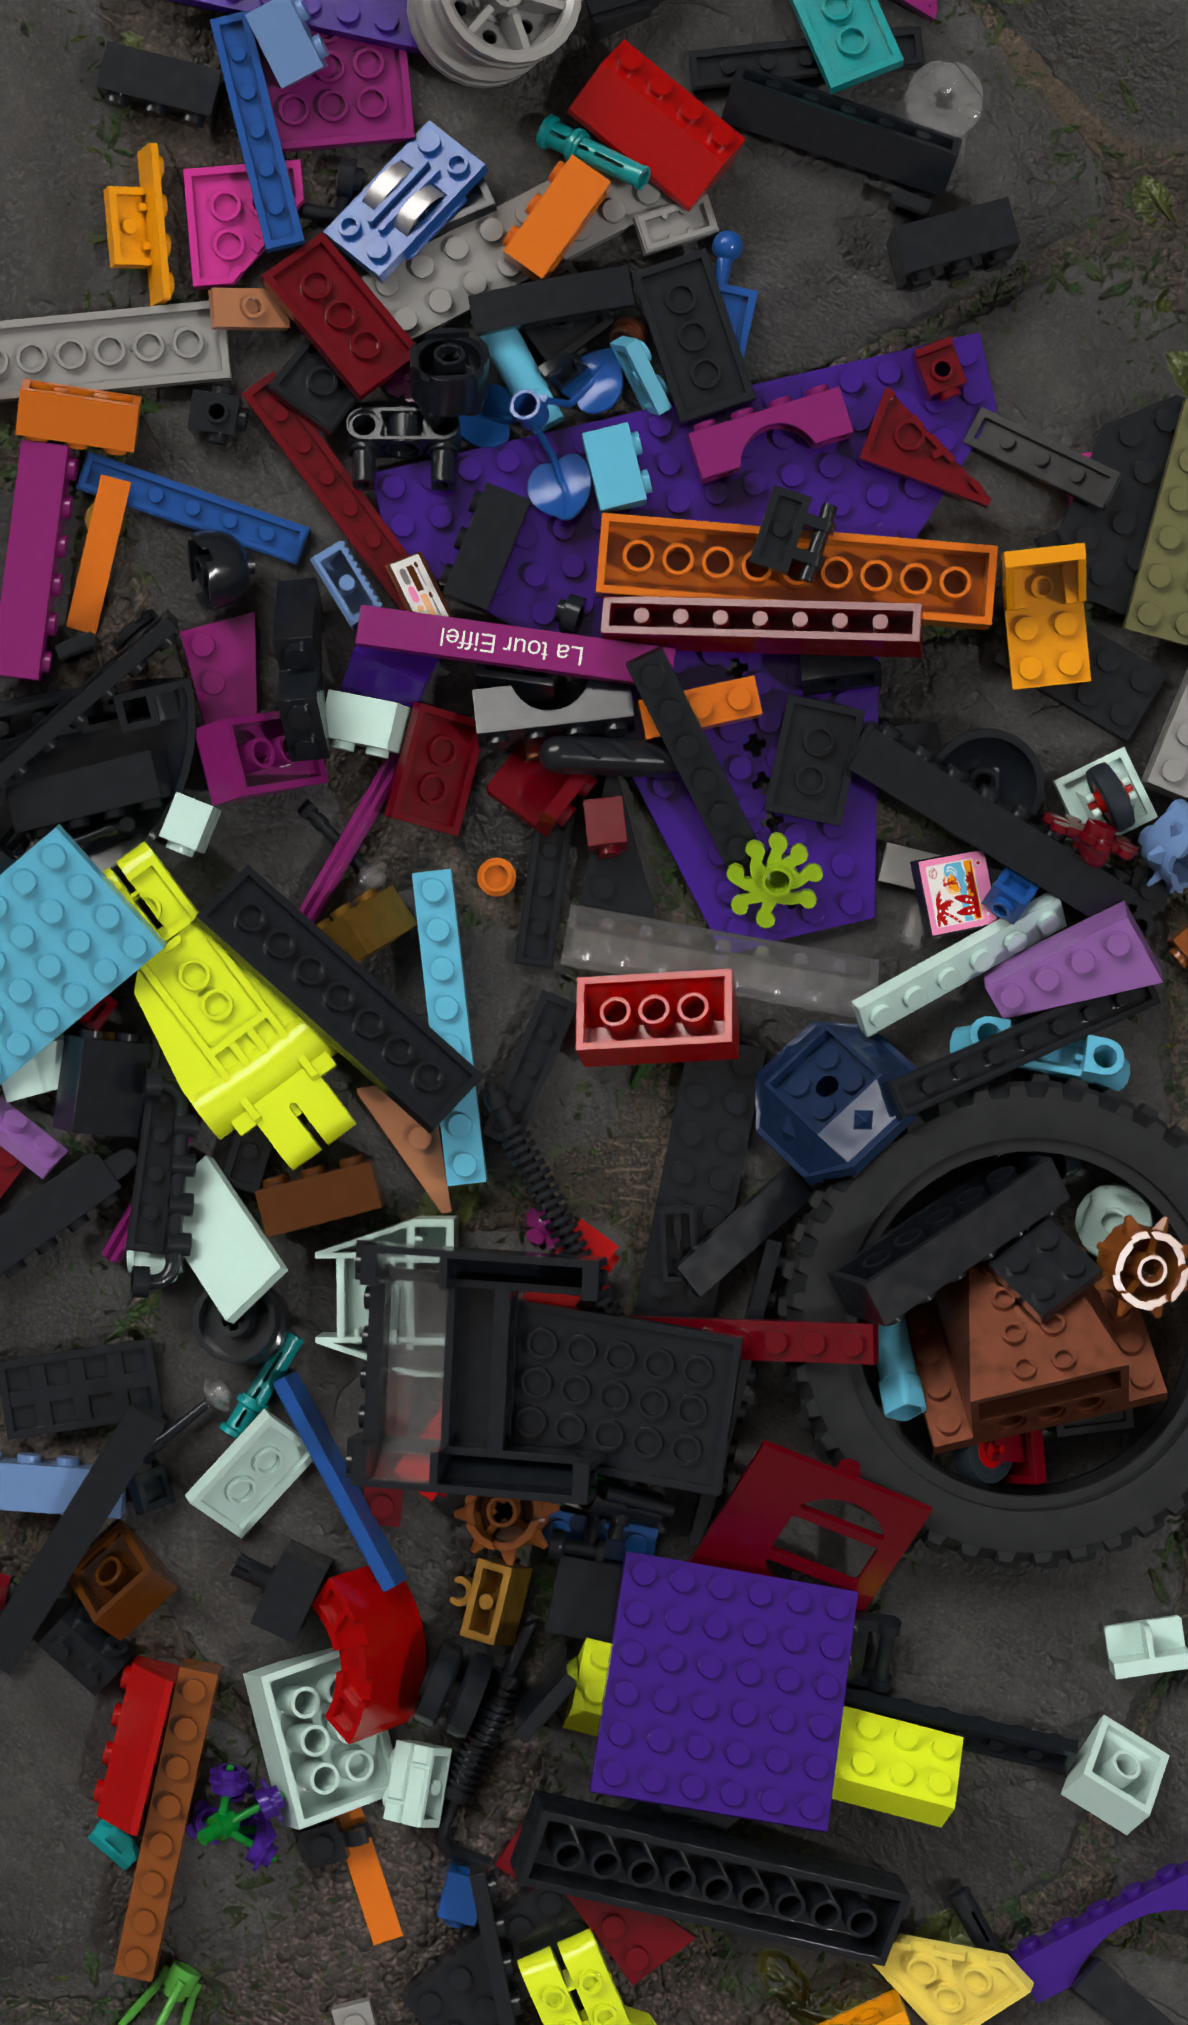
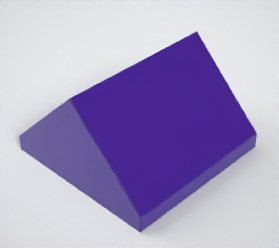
[340,646,440,708]

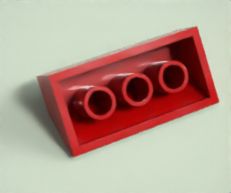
[567,39,746,212]
[576,968,739,1067]
[93,1655,180,1836]

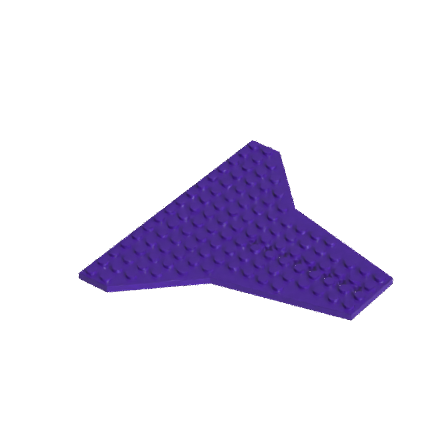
[374,333,997,953]

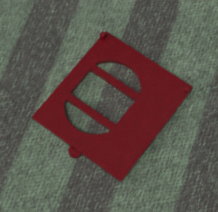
[688,1440,932,1612]

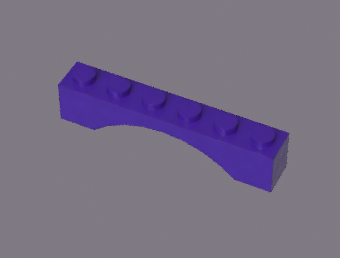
[1011,1860,1188,2004]

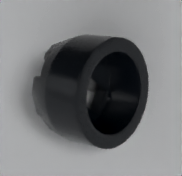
[1048,1153,1083,1179]

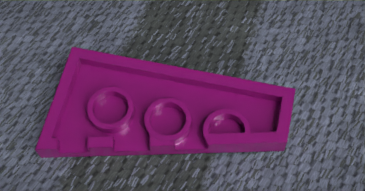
[180,612,258,725]

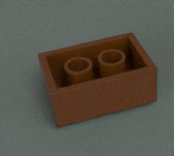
[255,1153,386,1238]

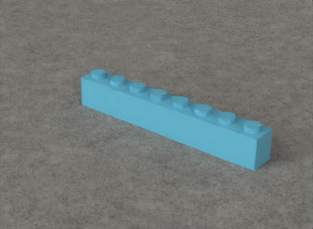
[412,869,488,1186]

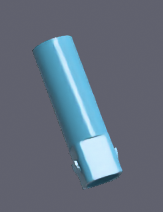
[471,320,564,435]
[868,1318,927,1421]

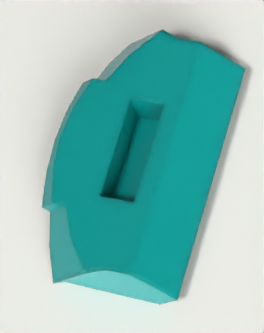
[87,1819,140,1871]

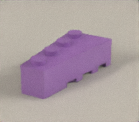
[984,901,1163,1019]

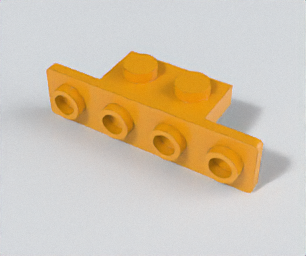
[103,143,174,306]

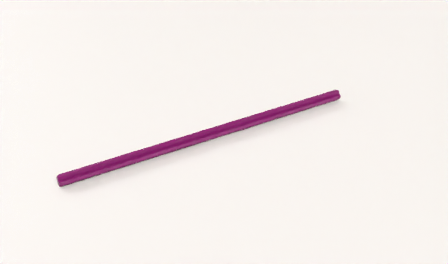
[102,752,400,1264]

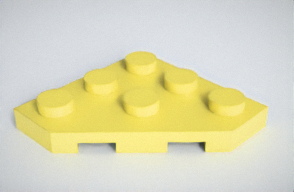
[871,1933,1034,2025]

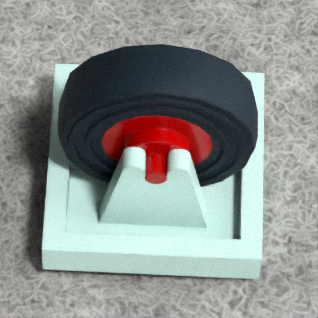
[1052,747,1158,835]

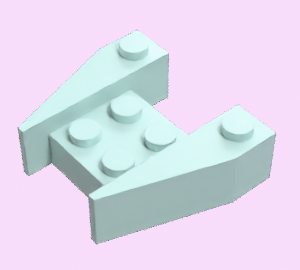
[315,1216,459,1377]

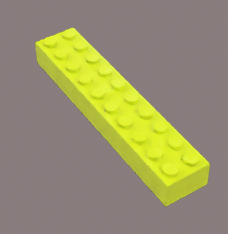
[563,1637,964,1828]

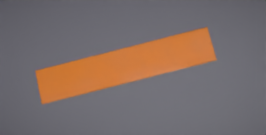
[66,474,131,635]
[332,1807,403,1945]

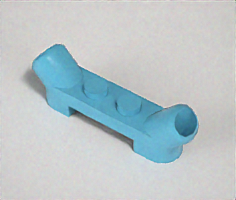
[950,1016,1130,1091]

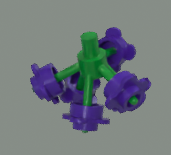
[186,1763,286,1872]

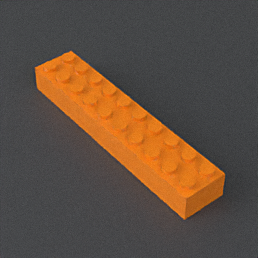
[595,513,998,630]

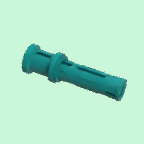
[536,114,651,191]
[219,1331,305,1439]

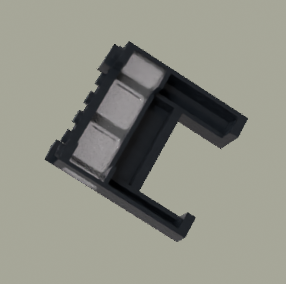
[346,1240,613,1505]

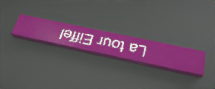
[355,605,676,685]

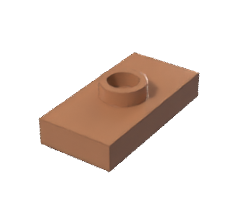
[208,287,290,331]

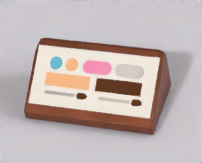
[385,551,454,618]

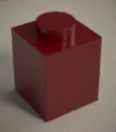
[583,796,628,859]

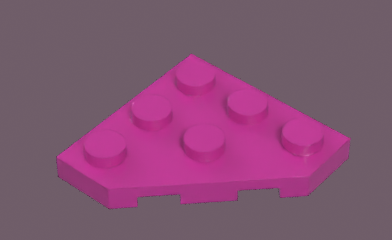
[183,159,305,290]

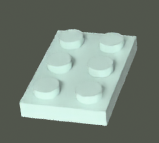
[185,1409,313,1539]

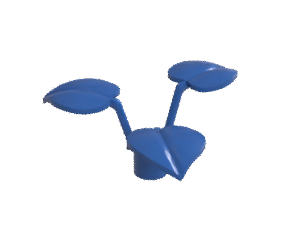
[458,348,623,521]

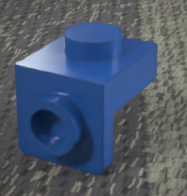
[981,866,1040,925]

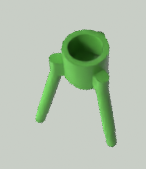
[118,1960,203,2025]

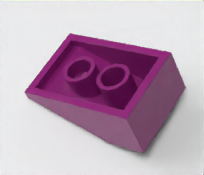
[195,711,329,806]

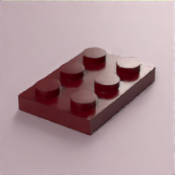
[384,702,481,836]

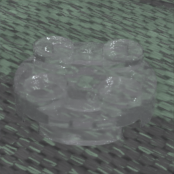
[904,60,983,138]

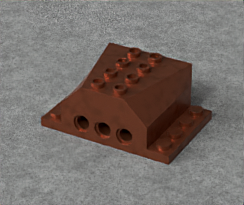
[905,1245,1167,1454]

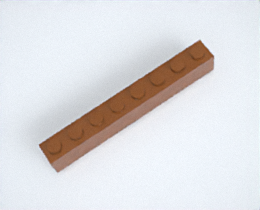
[113,1657,223,1982]

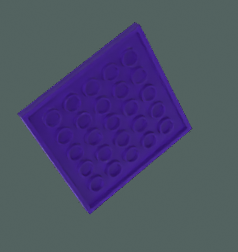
[589,1551,858,1832]

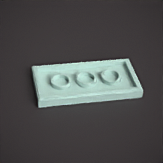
[183,1155,288,1324]

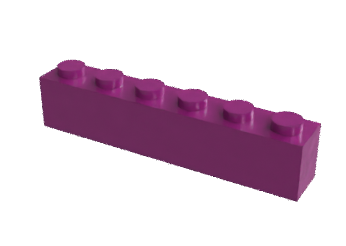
[0,440,79,684]

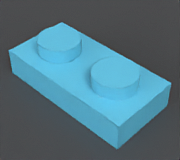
[610,336,672,416]

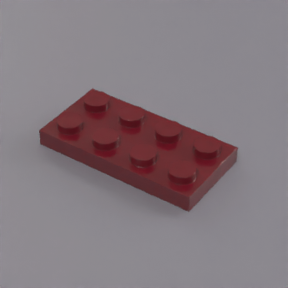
[261,232,414,401]

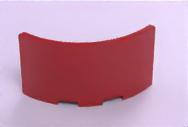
[311,1565,426,1745]

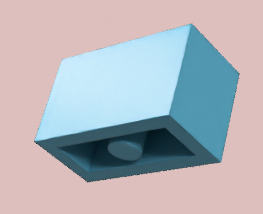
[582,422,652,516]

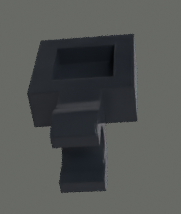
[299,1818,372,1870]

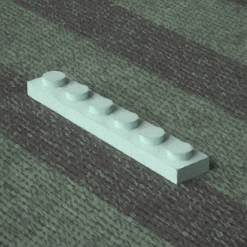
[851,892,1067,1037]

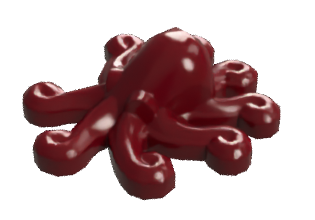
[1043,812,1138,868]

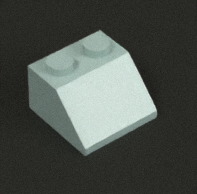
[1061,1715,1170,1835]

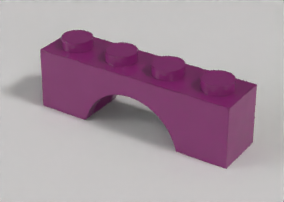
[687,384,854,485]

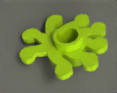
[726,832,823,928]

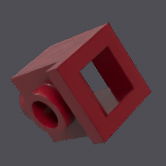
[910,336,967,403]

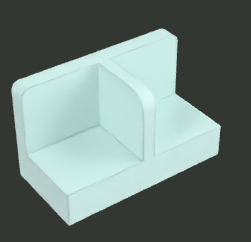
[1103,1615,1188,1679]

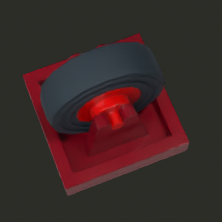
[954,1429,1047,1485]

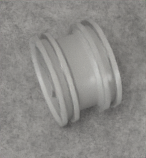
[407,0,581,89]

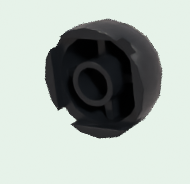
[187,530,255,611]

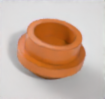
[477,858,516,897]

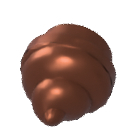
[609,316,648,346]

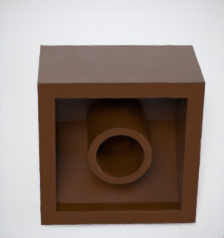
[69,1520,178,1641]

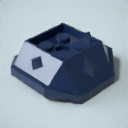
[755,1022,917,1184]

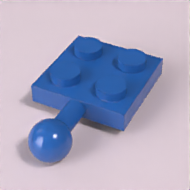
[712,230,758,360]

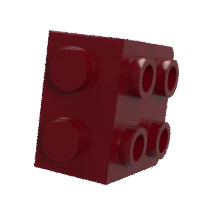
[486,743,598,838]

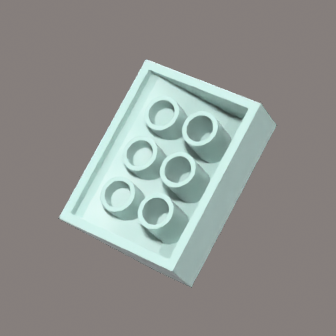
[243,1648,393,1830]

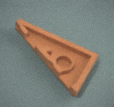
[357,1085,452,1213]

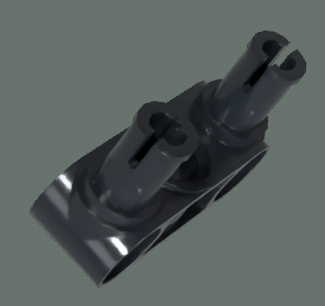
[346,406,462,492]

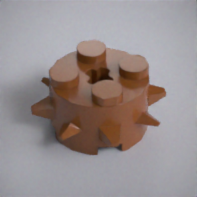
[1093,1215,1188,1318]
[454,1495,560,1566]

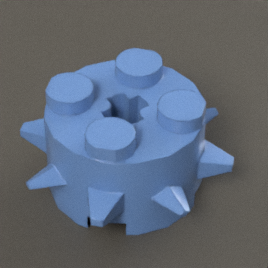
[1138,799,1188,894]

